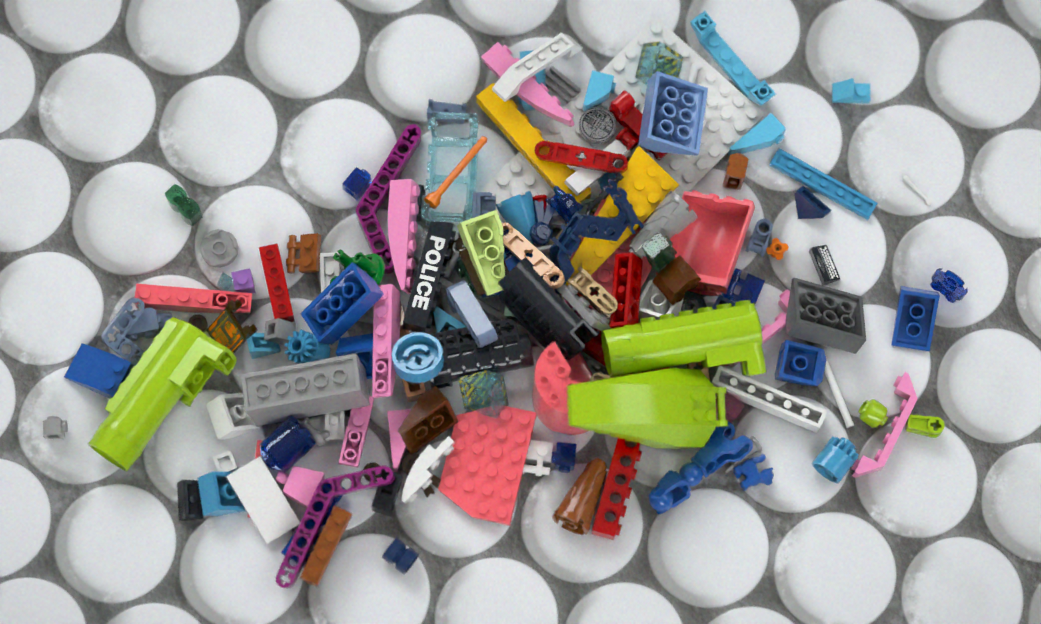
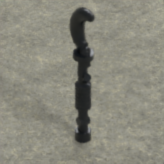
[585,172,624,215]

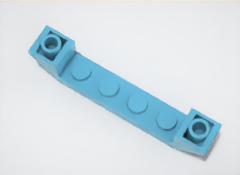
[690,11,776,106]

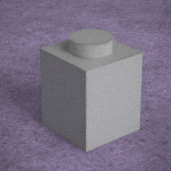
[264,318,296,345]

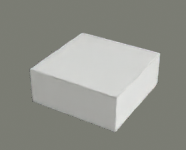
[213,450,238,472]

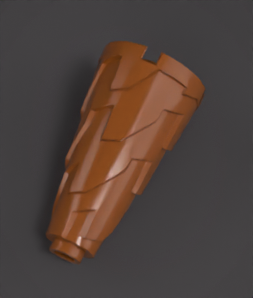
[552,458,607,535]

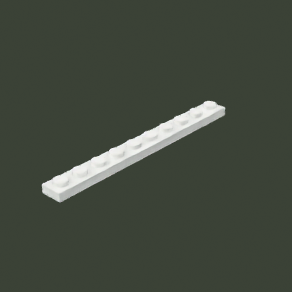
[320,252,345,441]

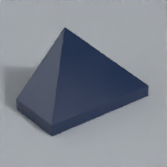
[794,186,832,219]

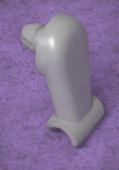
[444,242,465,278]
[297,417,330,446]

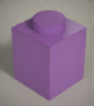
[231,268,256,293]

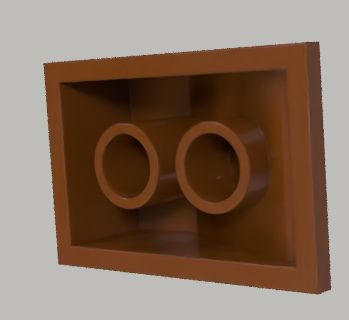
[398,386,458,455]

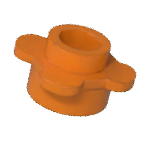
[766,238,789,260]

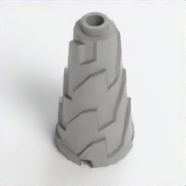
[629,190,698,259]

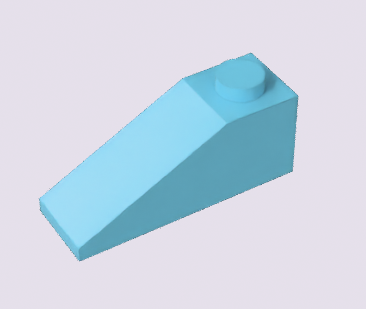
[728,113,786,156]

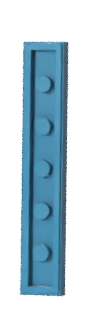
[769,148,878,220]

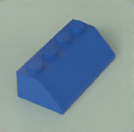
[300,263,384,345]

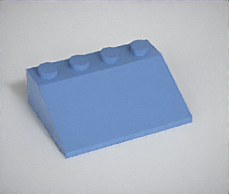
[638,71,708,156]

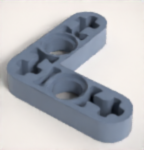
[102,298,145,366]

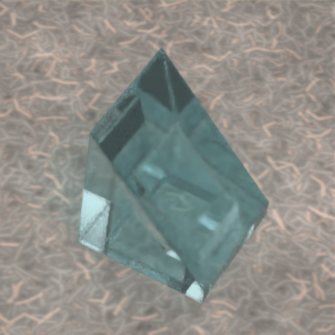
[217,272,233,291]

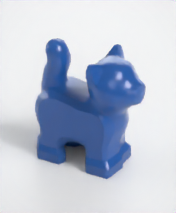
[733,454,774,491]

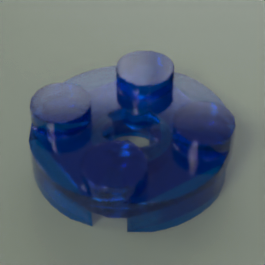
[930,268,968,303]

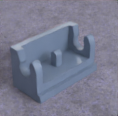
[427,99,466,124]
[472,192,496,218]

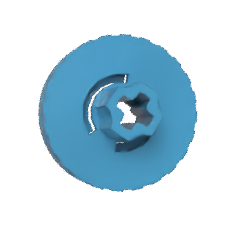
[392,332,444,383]

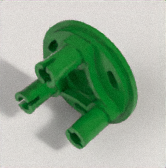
[330,249,385,286]

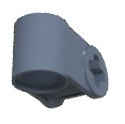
[745,219,773,257]

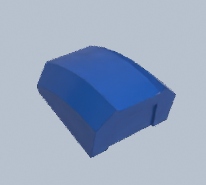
[775,340,827,386]

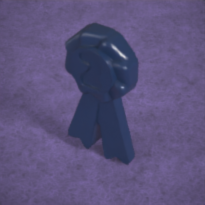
[530,200,555,246]

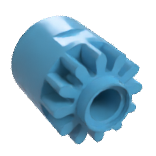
[284,330,330,364]
[812,436,859,484]

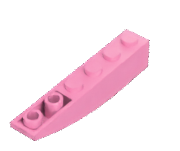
[481,42,575,127]
[388,179,420,295]
[372,284,400,398]

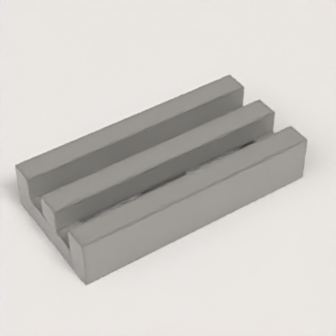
[545,66,581,104]

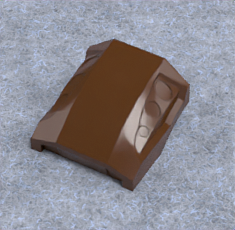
[652,255,701,305]

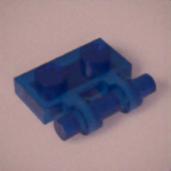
[722,268,765,304]

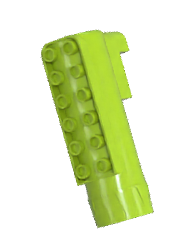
[601,300,767,377]
[88,317,236,471]

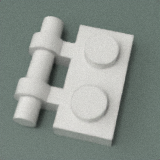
[523,440,553,476]

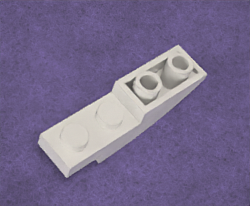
[402,436,455,504]

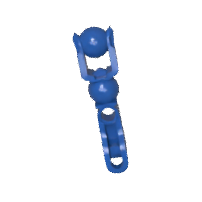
[648,421,753,515]

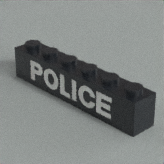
[403,218,456,333]

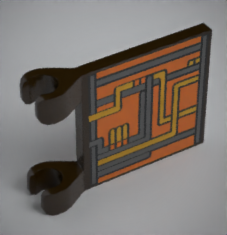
[206,299,258,354]

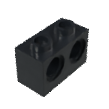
[371,471,403,517]

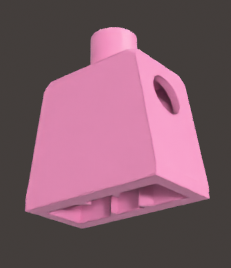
[275,466,325,509]

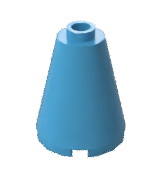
[496,191,536,244]

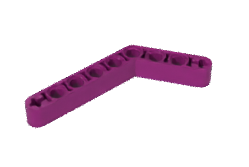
[356,124,421,274]
[275,466,395,588]

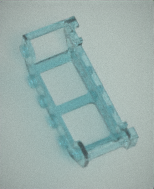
[421,112,479,225]

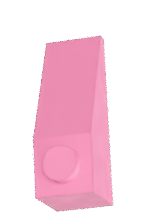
[387,409,411,472]

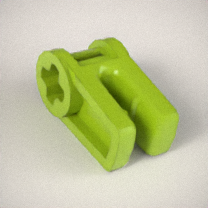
[905,415,945,438]

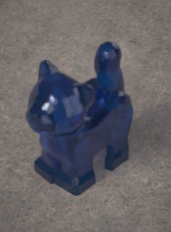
[546,185,583,225]

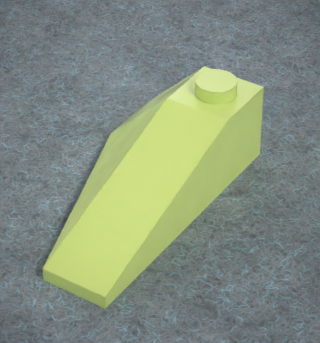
[457,210,505,296]

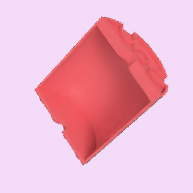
[656,190,755,296]
[532,342,588,435]

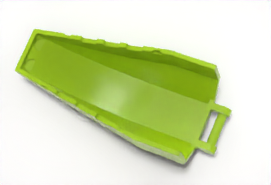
[567,368,728,449]

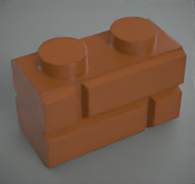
[723,153,749,190]

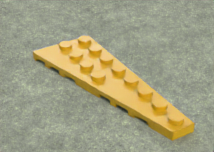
[565,146,679,286]

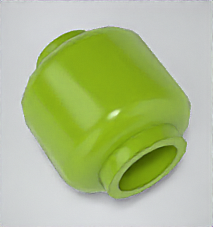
[858,399,888,428]

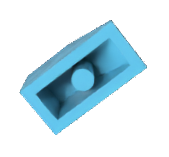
[582,70,616,111]

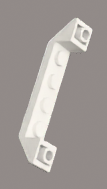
[492,33,582,102]

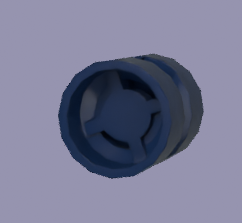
[382,538,419,574]

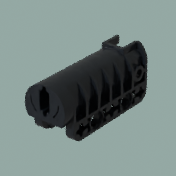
[498,257,600,362]
[424,319,534,389]

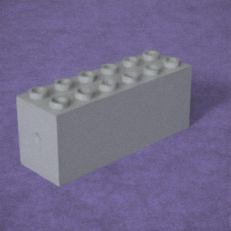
[241,354,370,426]

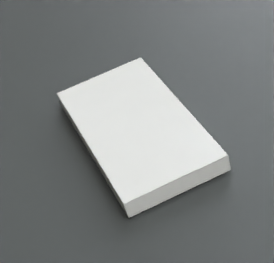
[226,456,300,544]

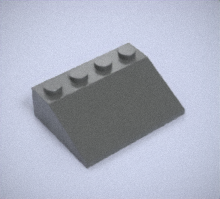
[786,278,866,354]

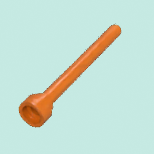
[424,136,487,209]

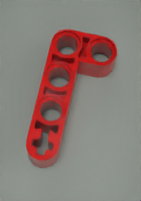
[609,90,667,161]

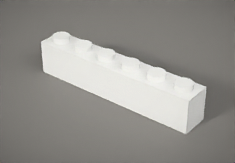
[712,365,827,433]

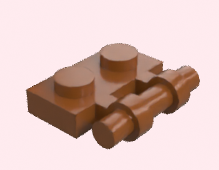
[286,233,321,274]

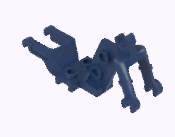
[549,179,644,295]

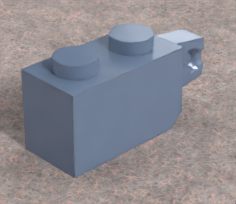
[118,307,173,342]

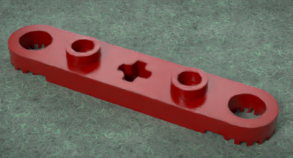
[535,140,628,174]

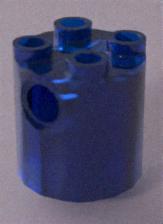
[259,415,316,473]

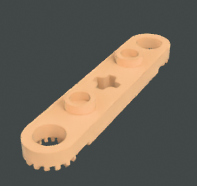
[502,222,565,289]

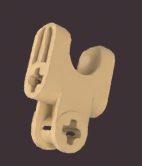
[567,267,618,318]

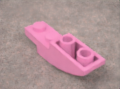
[339,396,374,468]

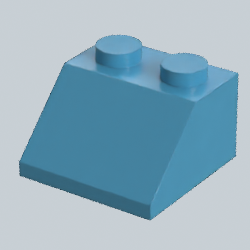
[198,471,246,516]

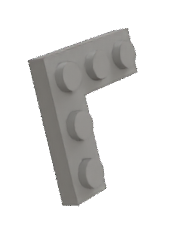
[557,284,612,331]

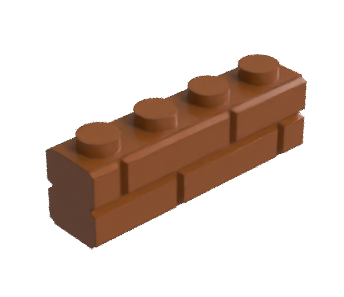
[300,505,352,587]

